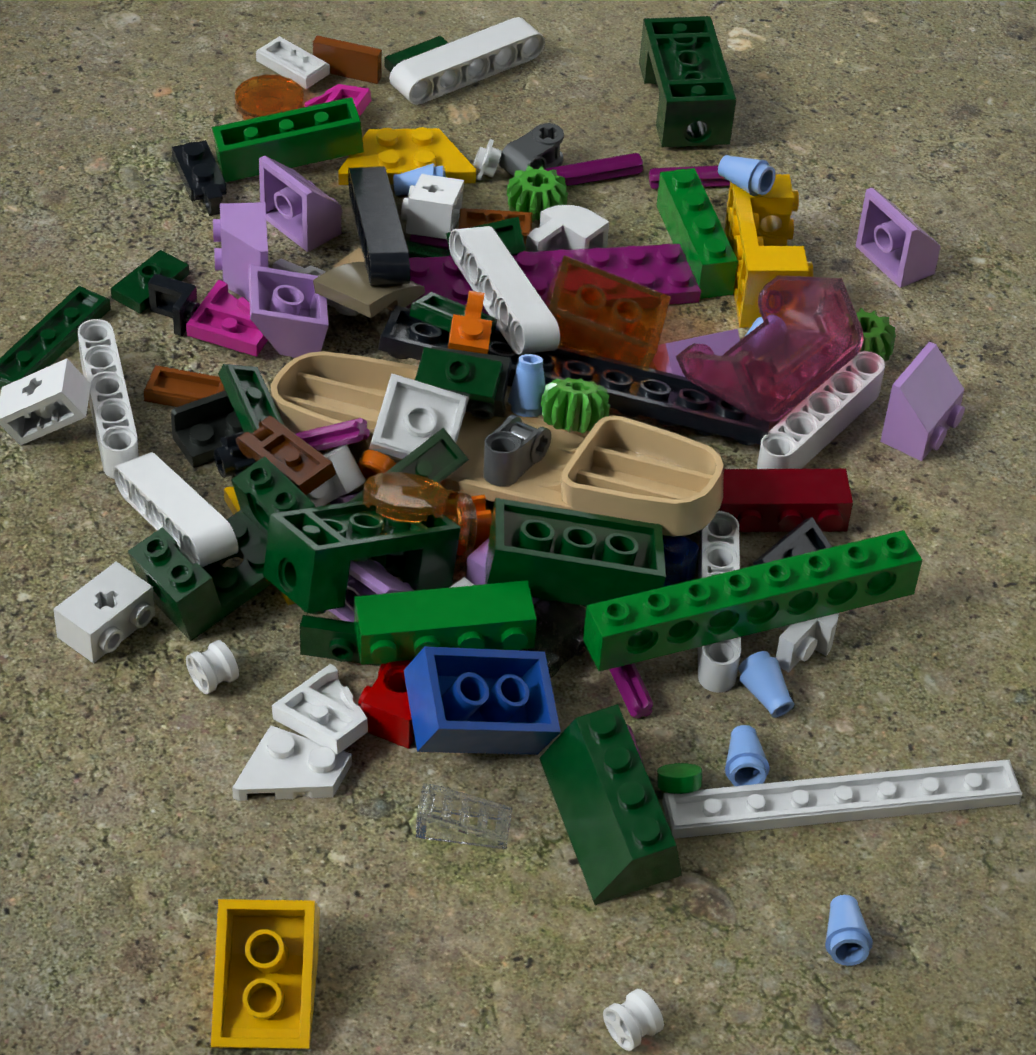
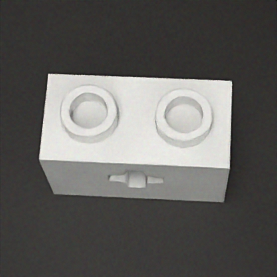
[401,174,464,239]
[0,358,91,446]
[54,561,155,663]

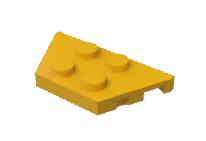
[338,127,476,185]

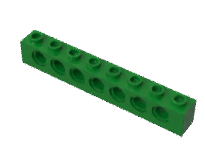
[583,530,922,672]

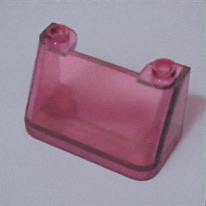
[676,275,864,422]

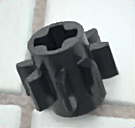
[214,432,257,478]

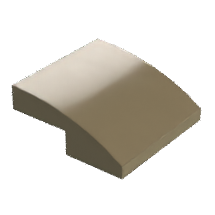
[313,262,425,318]

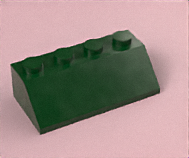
[485,498,666,607]
[539,704,682,905]

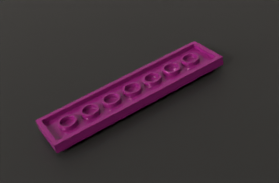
[405,244,701,315]

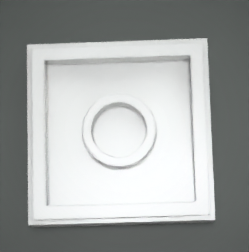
[369,373,469,459]

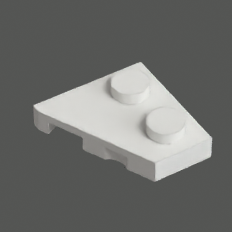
[272,664,368,755]
[232,725,352,801]

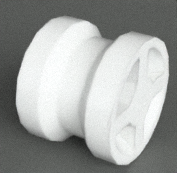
[186,640,239,694]
[603,989,664,1051]

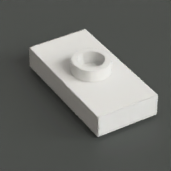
[256,36,330,89]

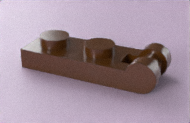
[236,416,336,495]

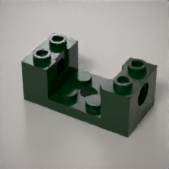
[639,16,736,148]
[128,456,316,641]
[263,493,461,615]

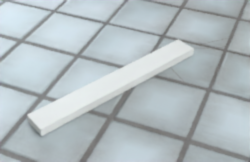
[662,760,1022,839]

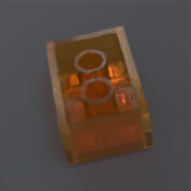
[544,255,671,368]

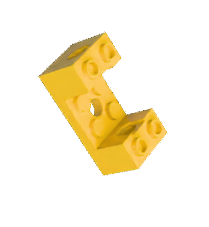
[724,174,813,328]

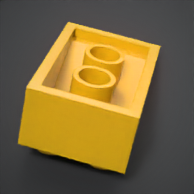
[211,899,320,1049]

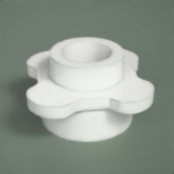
[473,139,502,180]

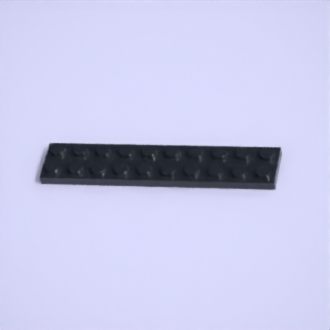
[378,305,773,445]

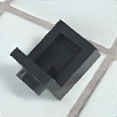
[148,274,200,336]

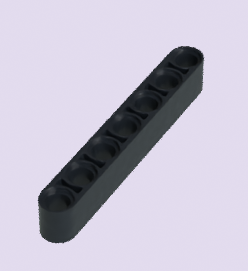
[348,166,410,286]

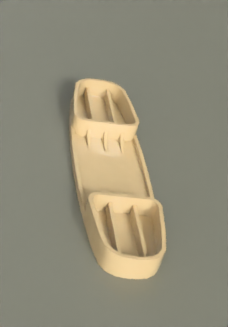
[270,351,724,537]

